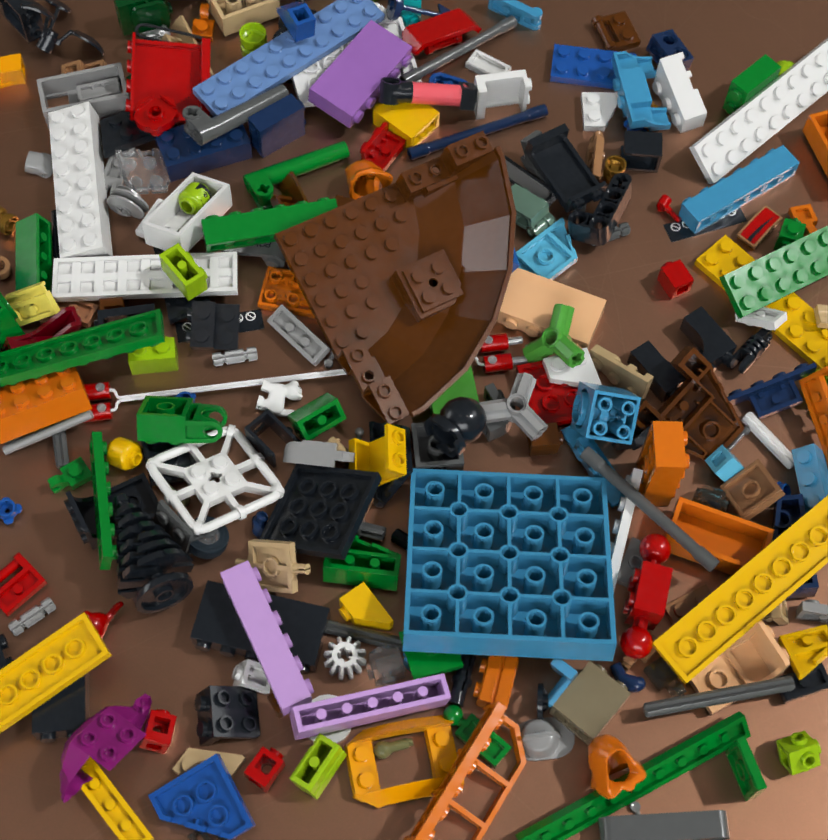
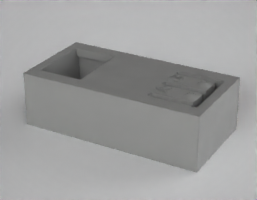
[36,62,130,129]

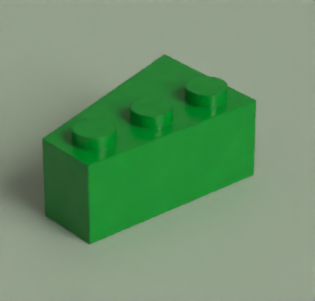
[323,535,401,591]

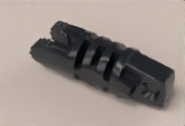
[726,328,772,374]

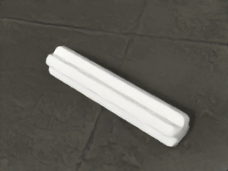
[742,412,794,469]

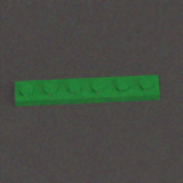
[89,432,117,570]

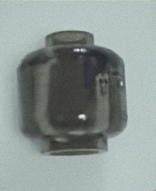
[692,484,730,512]

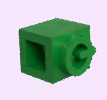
[773,218,806,250]

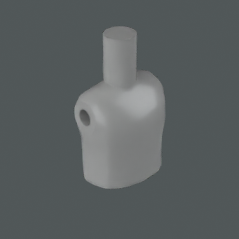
[25,151,53,178]

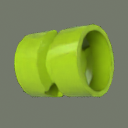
[239,22,267,57]

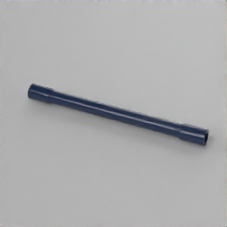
[407,104,548,160]

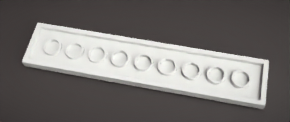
[689,38,828,184]

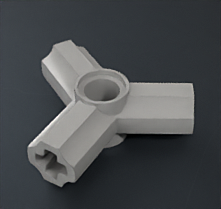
[479,372,548,441]

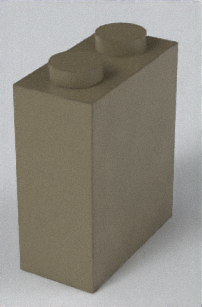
[549,661,631,746]

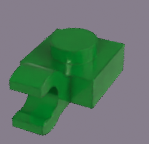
[47,457,92,494]

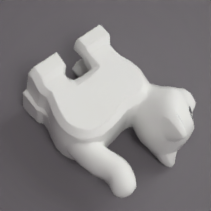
[255,379,303,417]

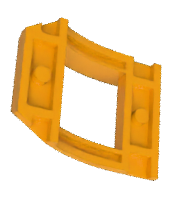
[344,715,464,809]

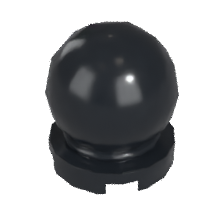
[424,396,487,458]

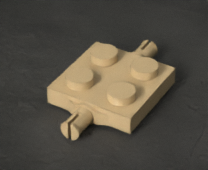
[235,539,311,594]

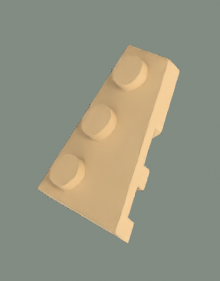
[589,344,654,399]

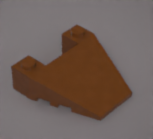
[635,346,744,460]

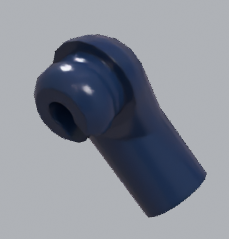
[252,511,269,539]
[610,662,646,693]

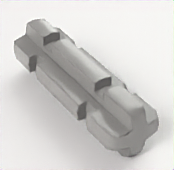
[212,347,258,366]
[8,597,56,636]

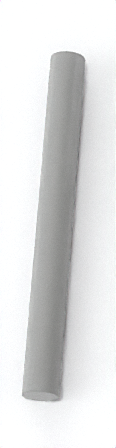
[2,410,94,455]

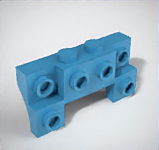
[611,51,671,132]

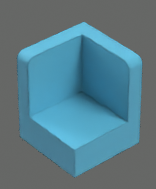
[705,444,745,482]

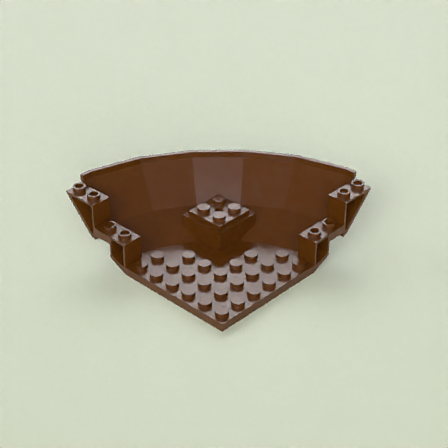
[274,131,516,424]

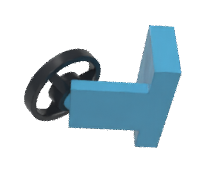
[537,659,578,720]

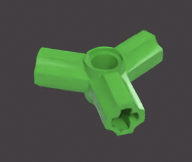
[523,304,585,368]

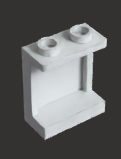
[474,69,532,120]

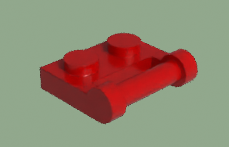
[0,552,47,617]

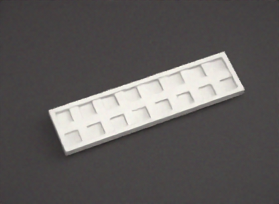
[52,251,238,302]

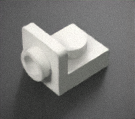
[232,659,271,694]

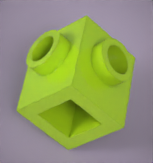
[776,730,821,776]

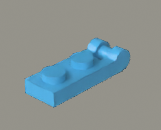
[488,0,543,31]

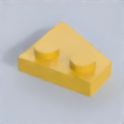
[778,624,828,680]

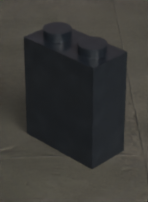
[32,673,90,743]

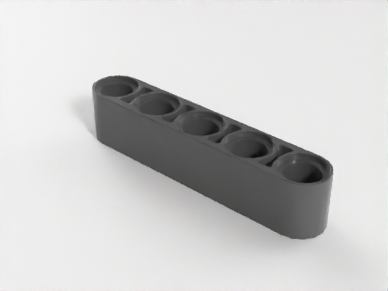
[598,810,730,840]

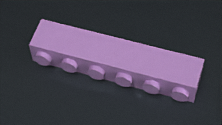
[220,560,315,716]
[289,673,451,740]

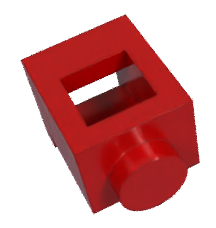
[139,709,177,754]
[244,746,285,793]

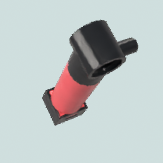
[378,77,477,111]

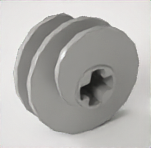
[106,185,149,219]

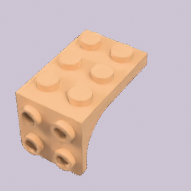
[689,620,790,716]

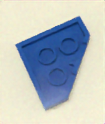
[148,753,256,840]

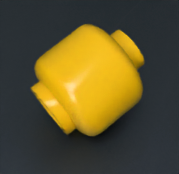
[106,437,143,471]

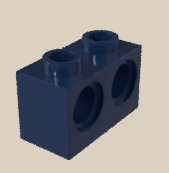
[646,29,694,71]

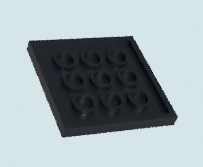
[259,464,382,560]

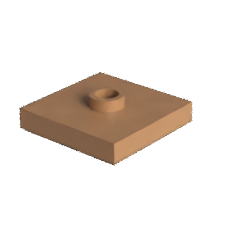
[719,459,786,521]

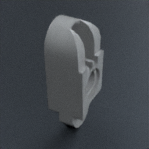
[283,440,355,468]

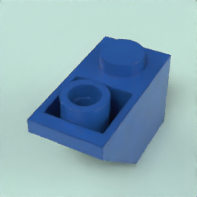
[276,1,316,42]

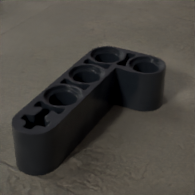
[568,173,632,246]

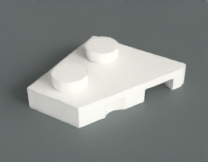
[581,92,618,131]
[542,347,602,387]

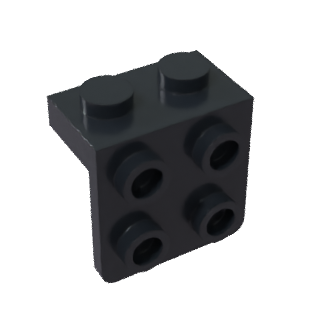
[194,685,260,746]

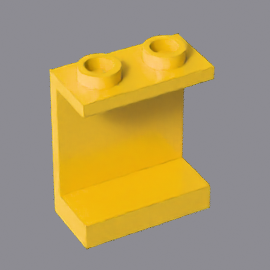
[348,423,407,486]

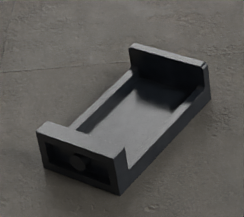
[524,123,607,213]

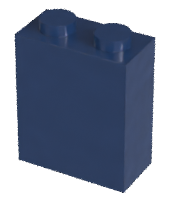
[248,93,306,158]

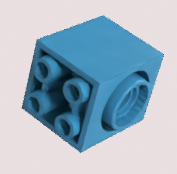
[570,381,641,445]

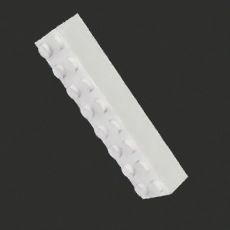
[48,101,113,258]

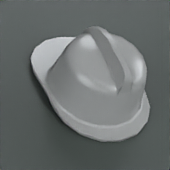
[519,717,575,761]

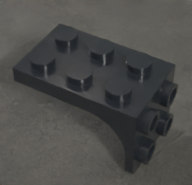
[64,473,159,550]

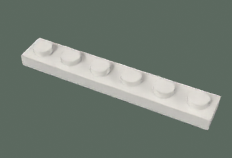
[610,468,643,593]

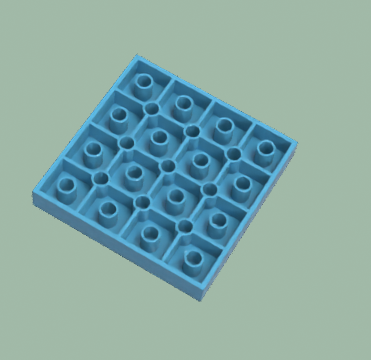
[403,468,617,661]

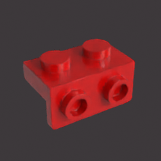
[360,122,406,171]

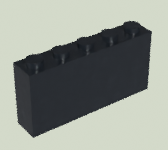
[190,580,331,674]

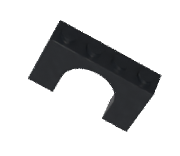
[627,306,737,403]

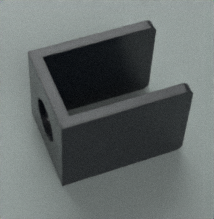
[620,130,662,173]
[244,409,296,468]

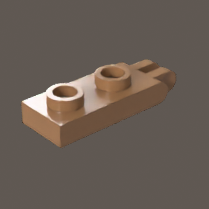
[585,131,605,181]

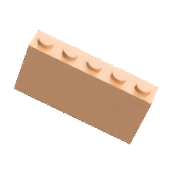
[497,268,607,349]

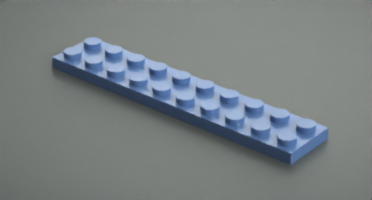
[193,0,385,116]

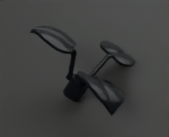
[21,0,105,56]

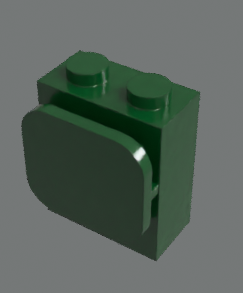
[114,0,173,36]

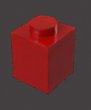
[657,259,694,300]

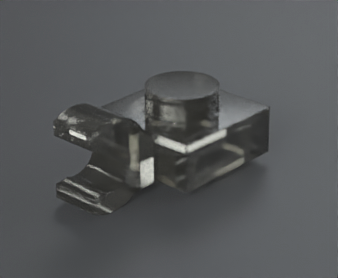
[643,657,687,698]

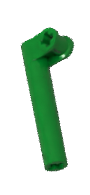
[243,141,350,209]

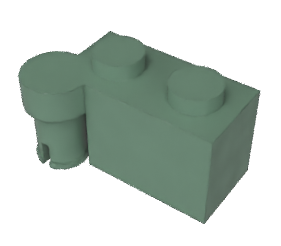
[511,183,556,239]

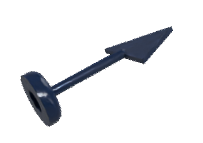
[387,0,451,20]

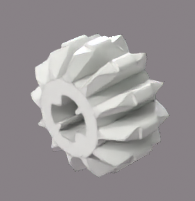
[324,636,367,680]

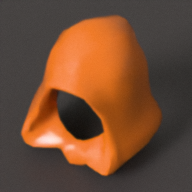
[345,159,393,200]
[588,734,647,799]

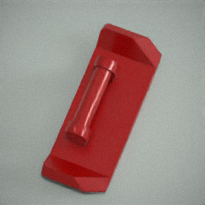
[402,8,482,55]

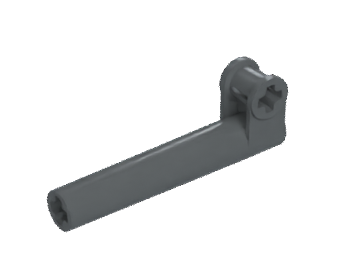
[182,84,289,146]

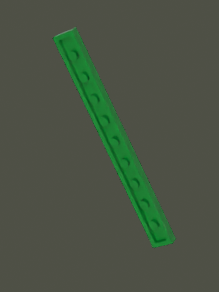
[515,711,751,840]

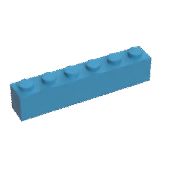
[678,145,800,234]

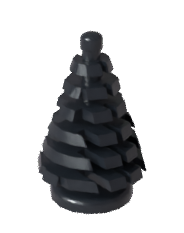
[114,493,194,613]

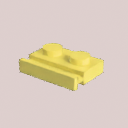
[4,281,60,326]

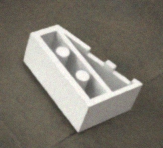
[652,52,707,133]

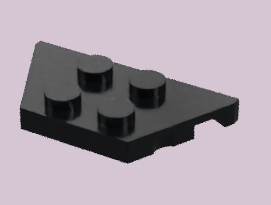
[100,111,177,158]
[369,421,413,508]

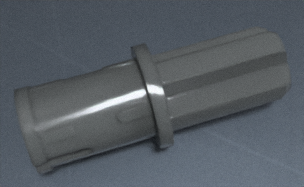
[356,519,386,541]

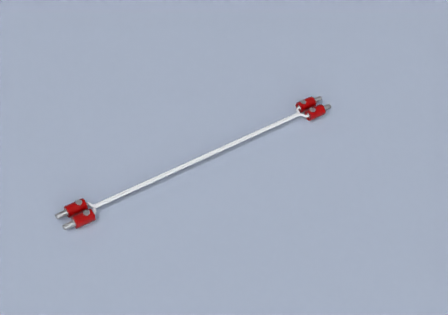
[83,333,527,423]

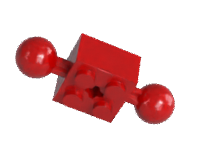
[620,533,673,659]

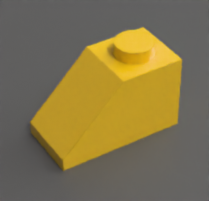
[338,582,394,631]

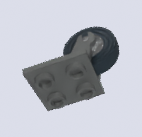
[154,499,229,559]

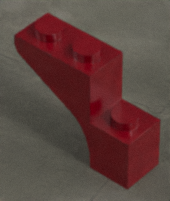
[0,306,82,352]

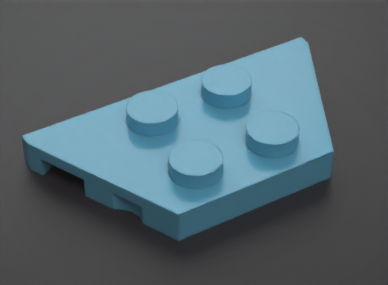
[516,218,578,280]

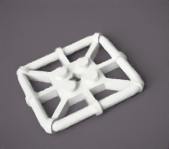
[146,424,285,536]

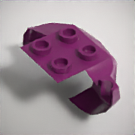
[59,694,152,803]

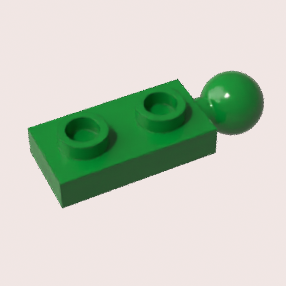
[443,705,512,769]

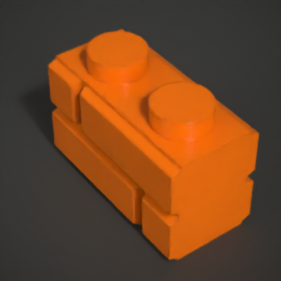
[473,655,519,713]

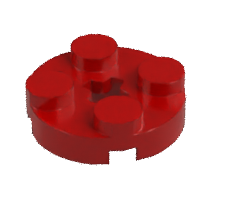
[134,95,179,136]

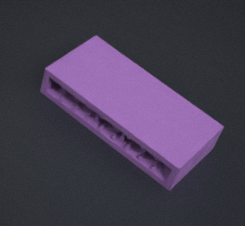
[308,20,412,128]

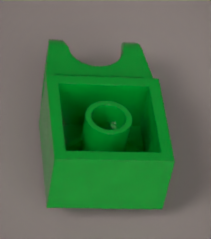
[136,396,228,445]

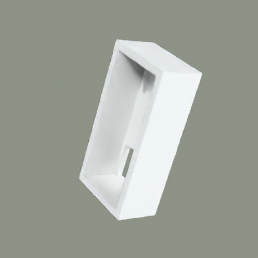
[142,172,233,252]

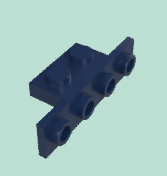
[727,362,817,420]

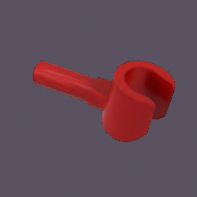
[656,194,681,223]

